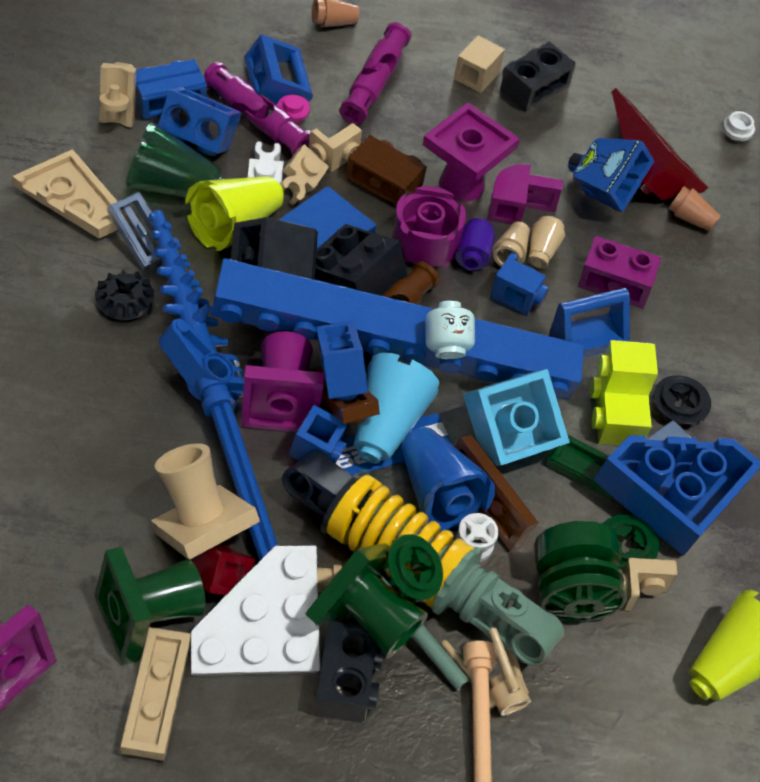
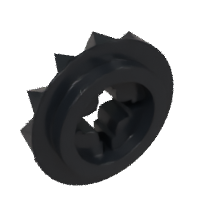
[95,269,154,320]
[652,375,711,428]

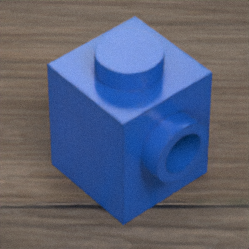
[288,405,348,464]

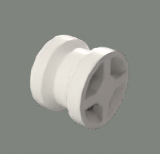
[455,513,498,563]

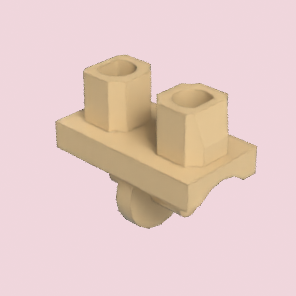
[99,62,137,127]

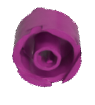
[392,186,466,268]

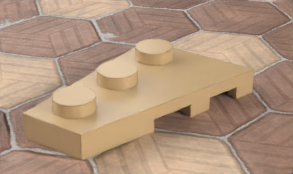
[12,149,129,238]

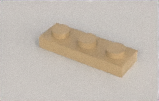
[121,627,191,761]

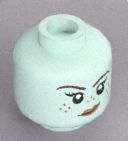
[425,301,475,359]

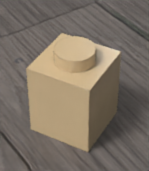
[454,35,505,93]

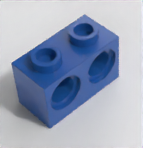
[157,87,242,156]
[316,321,368,400]

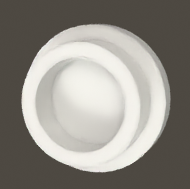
[723,111,755,141]

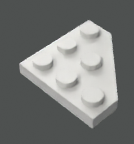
[191,546,320,676]

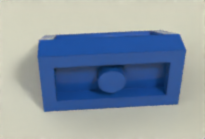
[244,34,313,104]
[548,288,630,358]

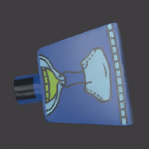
[568,138,654,213]

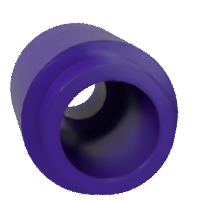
[455,218,495,270]

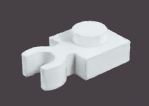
[248,142,283,183]

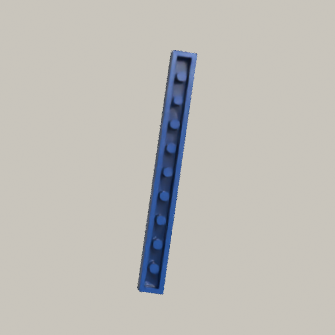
[210,258,584,399]

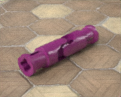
[339,22,412,125]
[203,62,311,155]

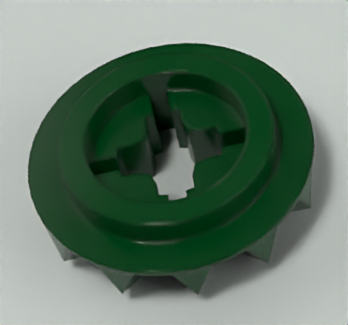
[603,515,659,569]
[383,534,443,603]

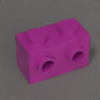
[577,235,662,309]

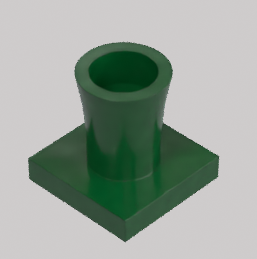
[305,543,428,658]
[94,546,205,665]

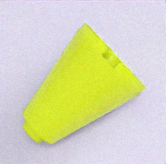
[186,176,284,251]
[689,590,760,702]

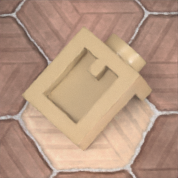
[622,558,678,611]

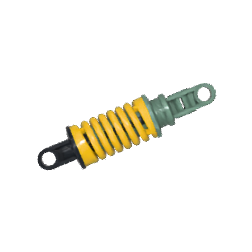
[282,450,564,666]

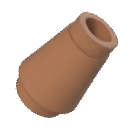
[312,0,360,28]
[668,186,721,231]

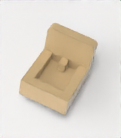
[308,123,362,172]

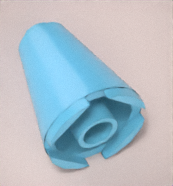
[354,353,440,464]

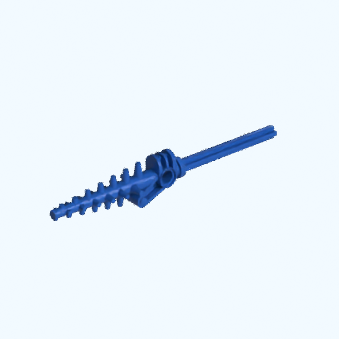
[148,210,278,562]

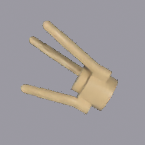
[441,627,531,715]

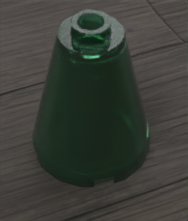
[125,121,225,198]

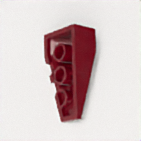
[611,88,708,200]

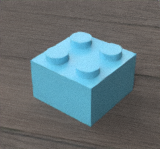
[463,369,570,466]

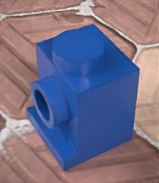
[490,253,549,316]

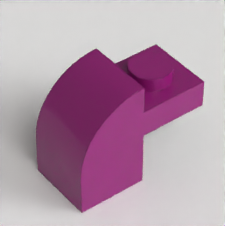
[487,164,563,225]

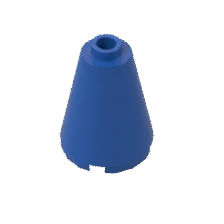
[401,427,495,532]

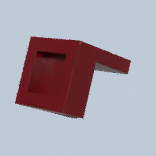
[190,545,255,596]

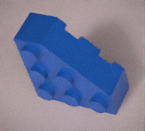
[593,435,760,556]

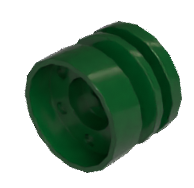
[534,521,627,622]

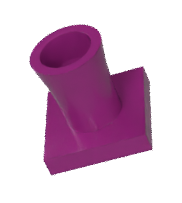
[422,102,520,201]
[241,331,324,432]
[0,604,57,711]

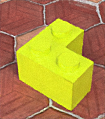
[589,340,658,446]

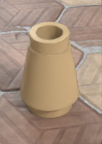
[527,216,565,269]
[493,222,530,267]

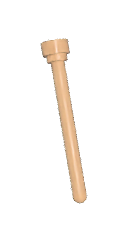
[463,641,497,782]

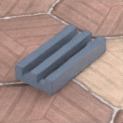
[107,192,162,271]

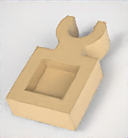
[279,144,329,205]

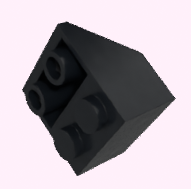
[231,217,318,280]
[315,224,407,296]

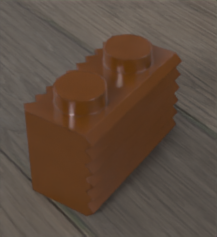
[346,135,427,205]

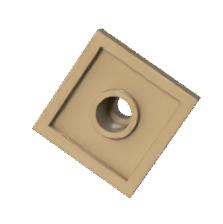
[151,444,260,560]

